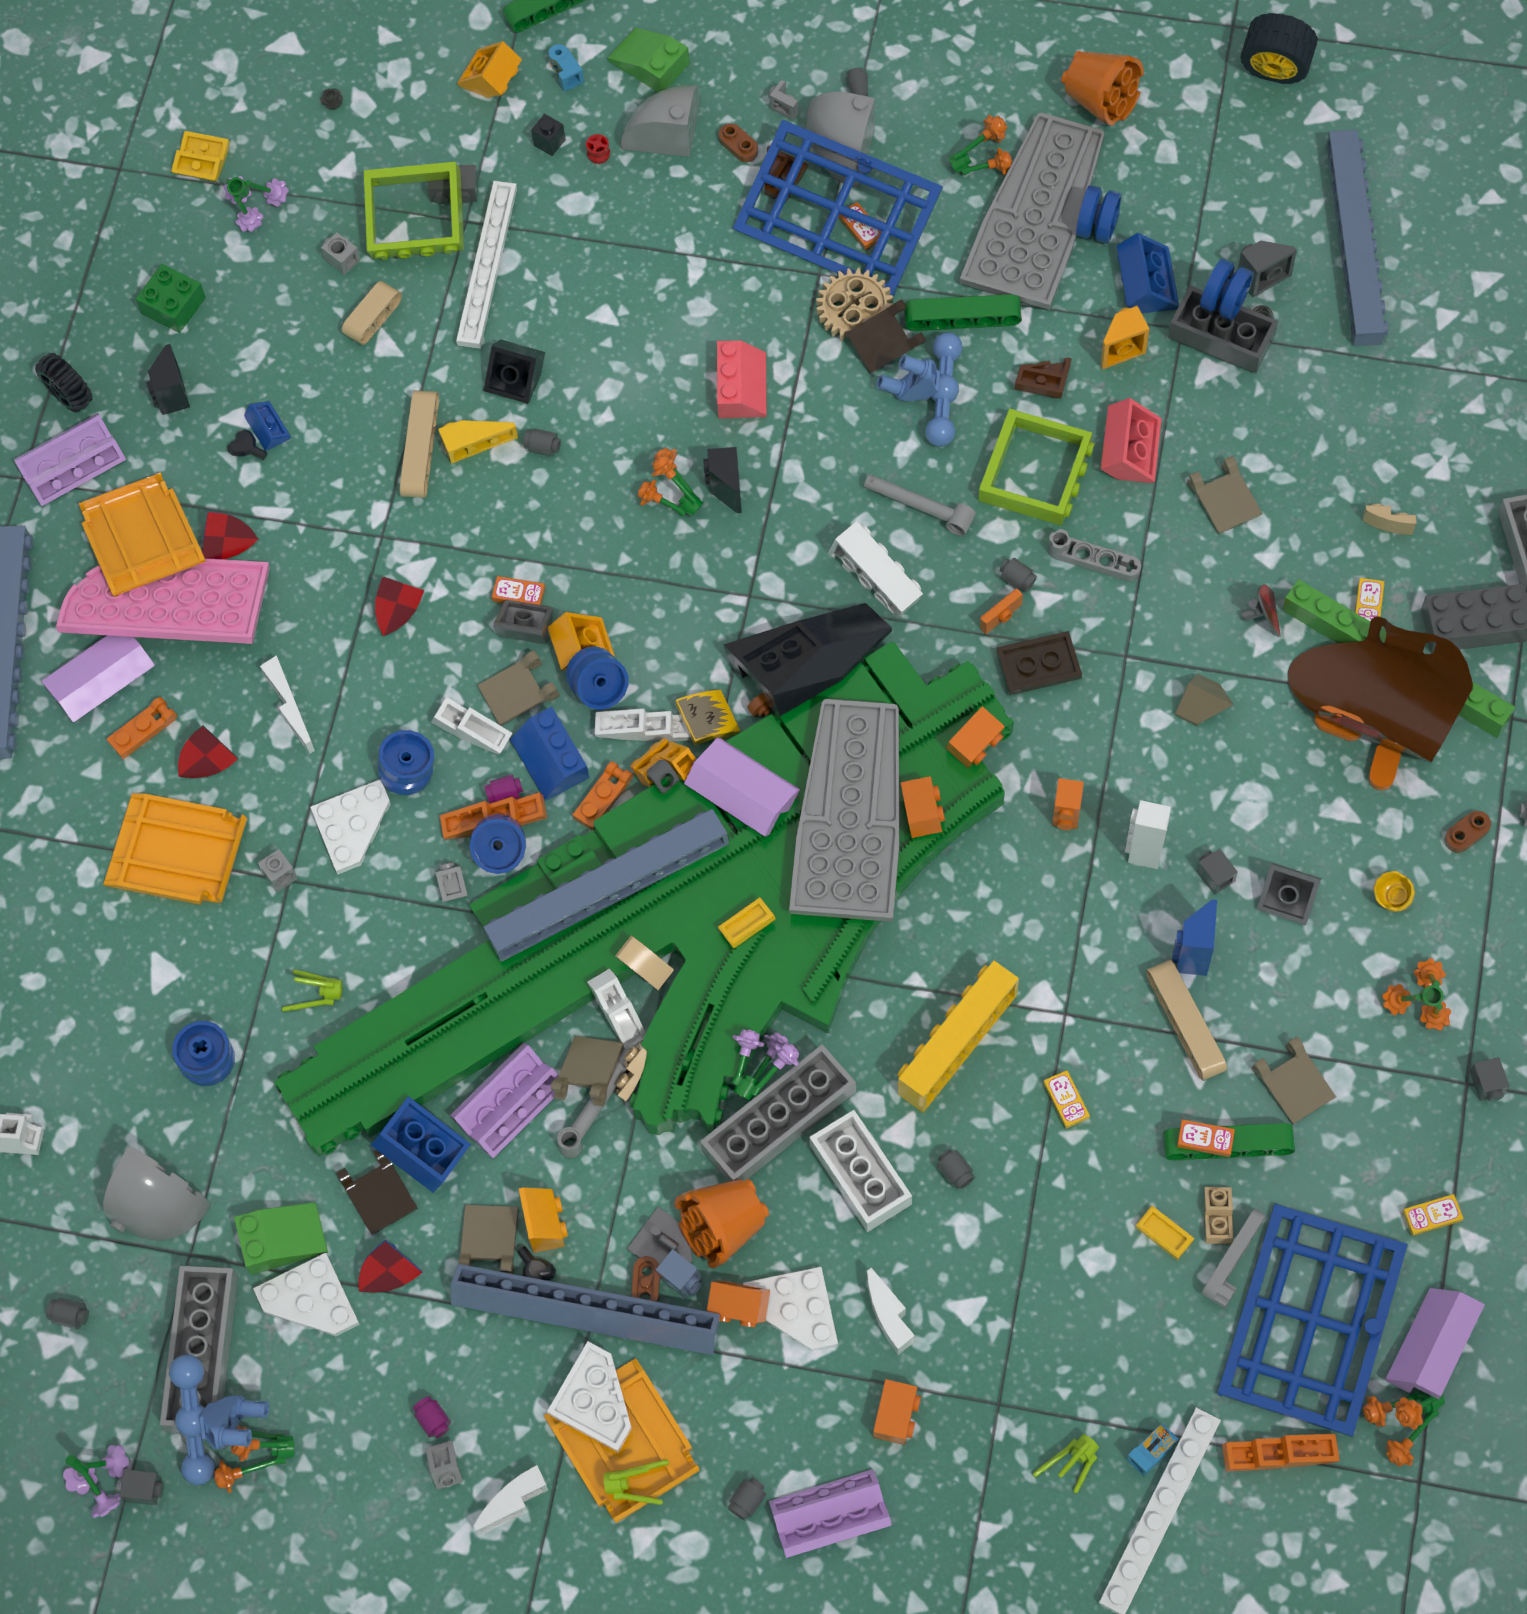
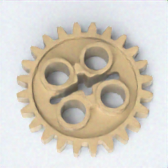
[816,268,893,342]

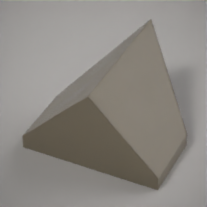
[1175,674,1234,726]

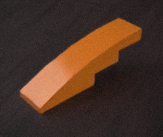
[440,792,547,840]
[1222,1434,1340,1472]

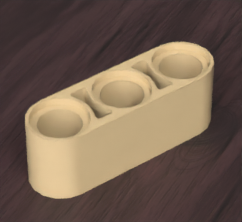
[342,281,402,345]

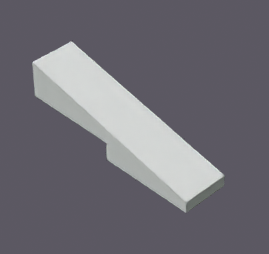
[260,655,315,754]

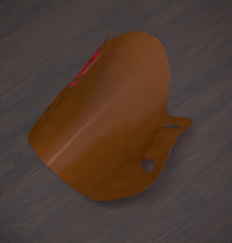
[1288,616,1473,763]

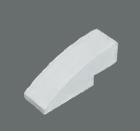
[431,697,512,755]
[587,969,646,1050]
[867,1268,915,1355]
[473,1465,548,1536]

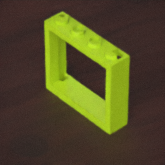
[364,162,464,261]
[978,408,1095,526]

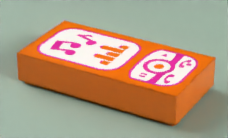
[838,202,881,250]
[492,576,545,605]
[1177,1119,1235,1157]

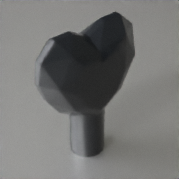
[227,429,267,460]
[518,1246,556,1280]

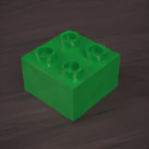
[135,264,206,333]

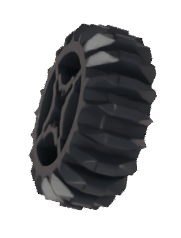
[35,353,93,412]

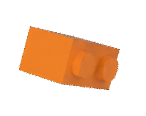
[946,706,1005,768]
[901,776,945,838]
[1052,778,1084,830]
[707,1280,770,1327]
[873,1379,921,1445]

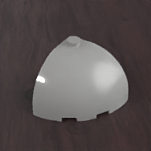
[621,85,701,157]
[805,92,875,187]
[103,1145,211,1240]

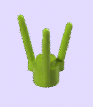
[282,970,343,1012]
[1033,1434,1099,1494]
[604,1460,669,1505]

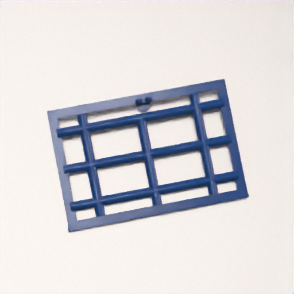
[733,119,943,296]
[1217,1204,1408,1437]

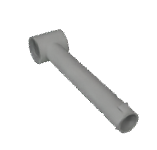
[864,474,976,536]
[557,1049,628,1158]

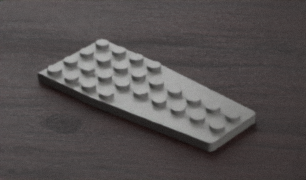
[960,113,1104,310]
[789,699,899,922]

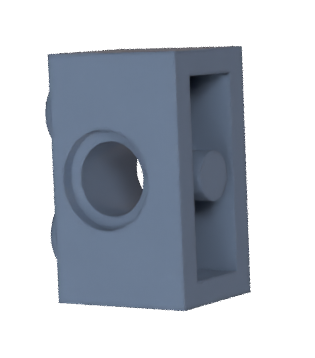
[656,1249,702,1299]

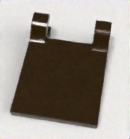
[846,299,926,374]
[336,1150,418,1235]

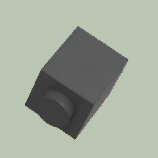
[1197,849,1238,895]
[1470,1057,1509,1101]
[119,1469,164,1505]

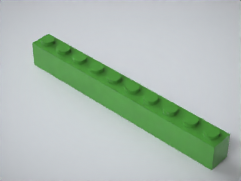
[1282,579,1515,738]

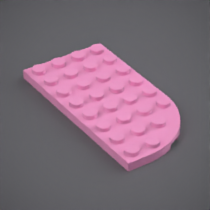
[56,559,270,644]

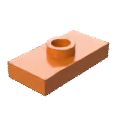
[980,589,1023,635]

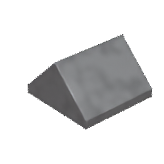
[493,599,554,644]
[1257,862,1321,925]

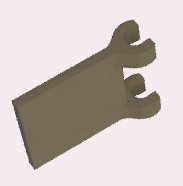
[1187,456,1262,535]
[477,650,560,726]
[551,1036,624,1106]
[1251,1037,1336,1125]
[458,1205,518,1274]

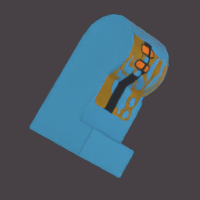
[548,44,584,92]
[1127,1423,1179,1478]

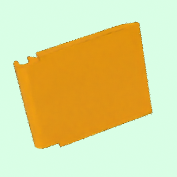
[78,472,206,597]
[103,793,247,905]
[543,1358,700,1523]

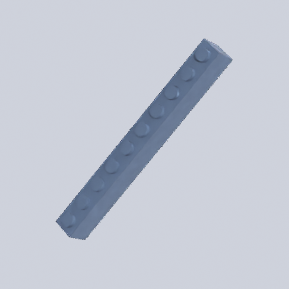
[1326,130,1388,346]
[0,526,34,759]
[484,809,729,962]
[451,1264,720,1355]

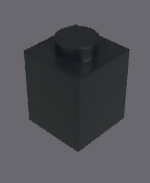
[531,114,566,156]

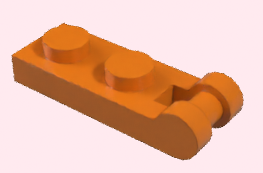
[106,697,177,759]
[573,761,633,831]

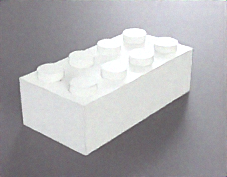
[809,1110,912,1232]

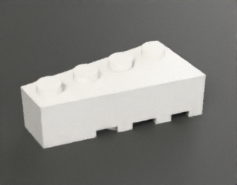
[828,521,923,619]
[1125,800,1171,869]

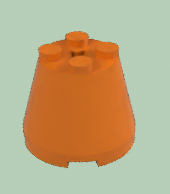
[1061,51,1144,126]
[674,1179,769,1268]

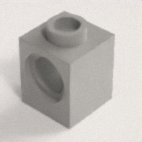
[321,232,360,275]
[258,849,298,893]

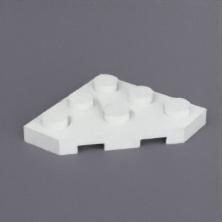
[310,780,391,875]
[253,1253,360,1337]
[743,1267,838,1352]
[547,1341,632,1453]

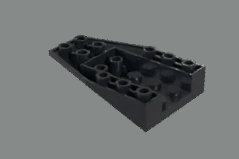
[723,603,892,716]

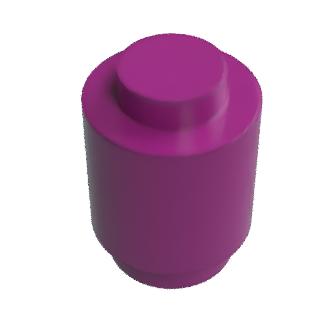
[484,774,523,804]
[413,1396,451,1438]

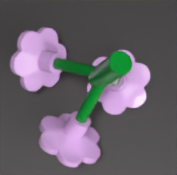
[63,1445,129,1518]

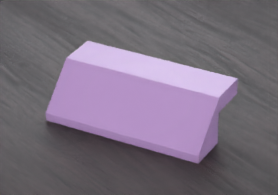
[14,413,126,506]
[41,635,155,722]
[684,737,800,836]
[450,1043,559,1159]
[1385,1288,1485,1399]
[769,1469,892,1558]

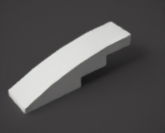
[595,709,692,741]

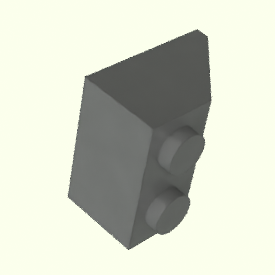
[1238,241,1297,298]

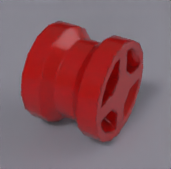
[586,134,610,164]

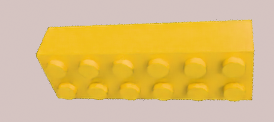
[897,960,1019,1113]

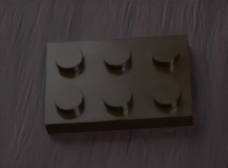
[996,631,1082,695]

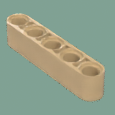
[400,390,439,498]
[1146,960,1227,1081]

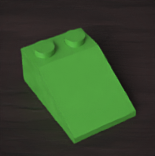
[607,28,690,92]
[234,1202,328,1275]

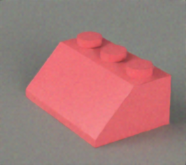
[717,340,767,418]
[1101,398,1162,483]

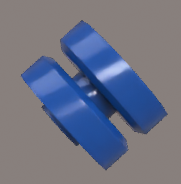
[1076,185,1122,244]
[1200,258,1254,321]
[566,646,629,710]
[378,730,434,795]
[469,814,526,874]
[172,1021,235,1086]

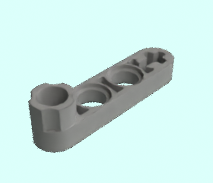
[1048,529,1141,581]
[1201,1208,1266,1309]

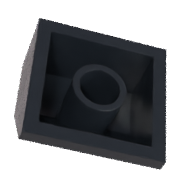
[483,340,545,404]
[146,344,190,415]
[703,447,742,513]

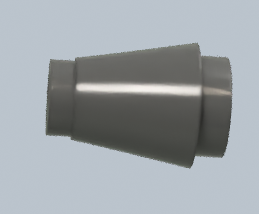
[845,68,868,97]

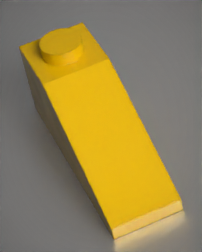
[438,420,518,464]

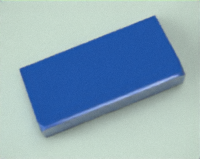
[244,401,291,451]

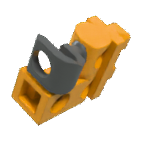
[630,738,696,794]

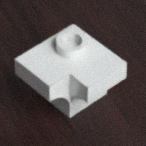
[0,1113,44,1155]

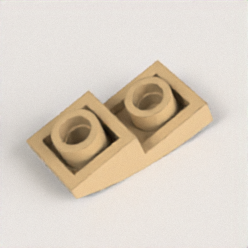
[1363,504,1416,535]
[615,936,674,990]
[615,1043,647,1101]
[1204,1187,1233,1244]

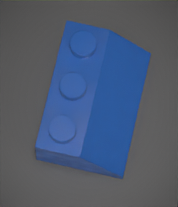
[1117,233,1179,313]
[510,706,589,801]
[1172,899,1217,976]
[371,1096,471,1193]

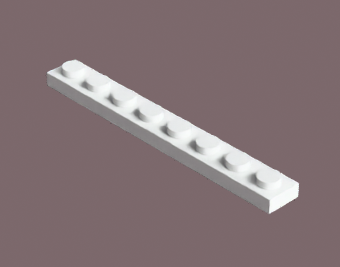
[456,181,517,349]
[1099,1407,1221,1614]

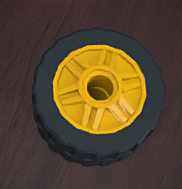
[1240,13,1318,84]

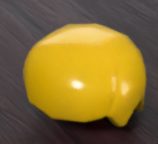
[1373,871,1415,912]

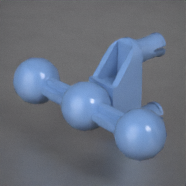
[876,332,963,447]
[169,1354,269,1486]

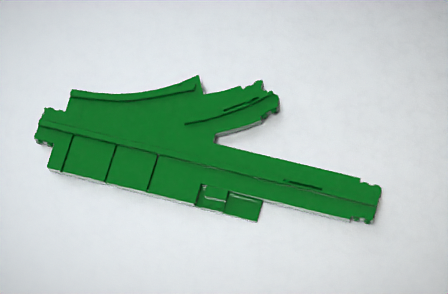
[274,642,1014,1157]

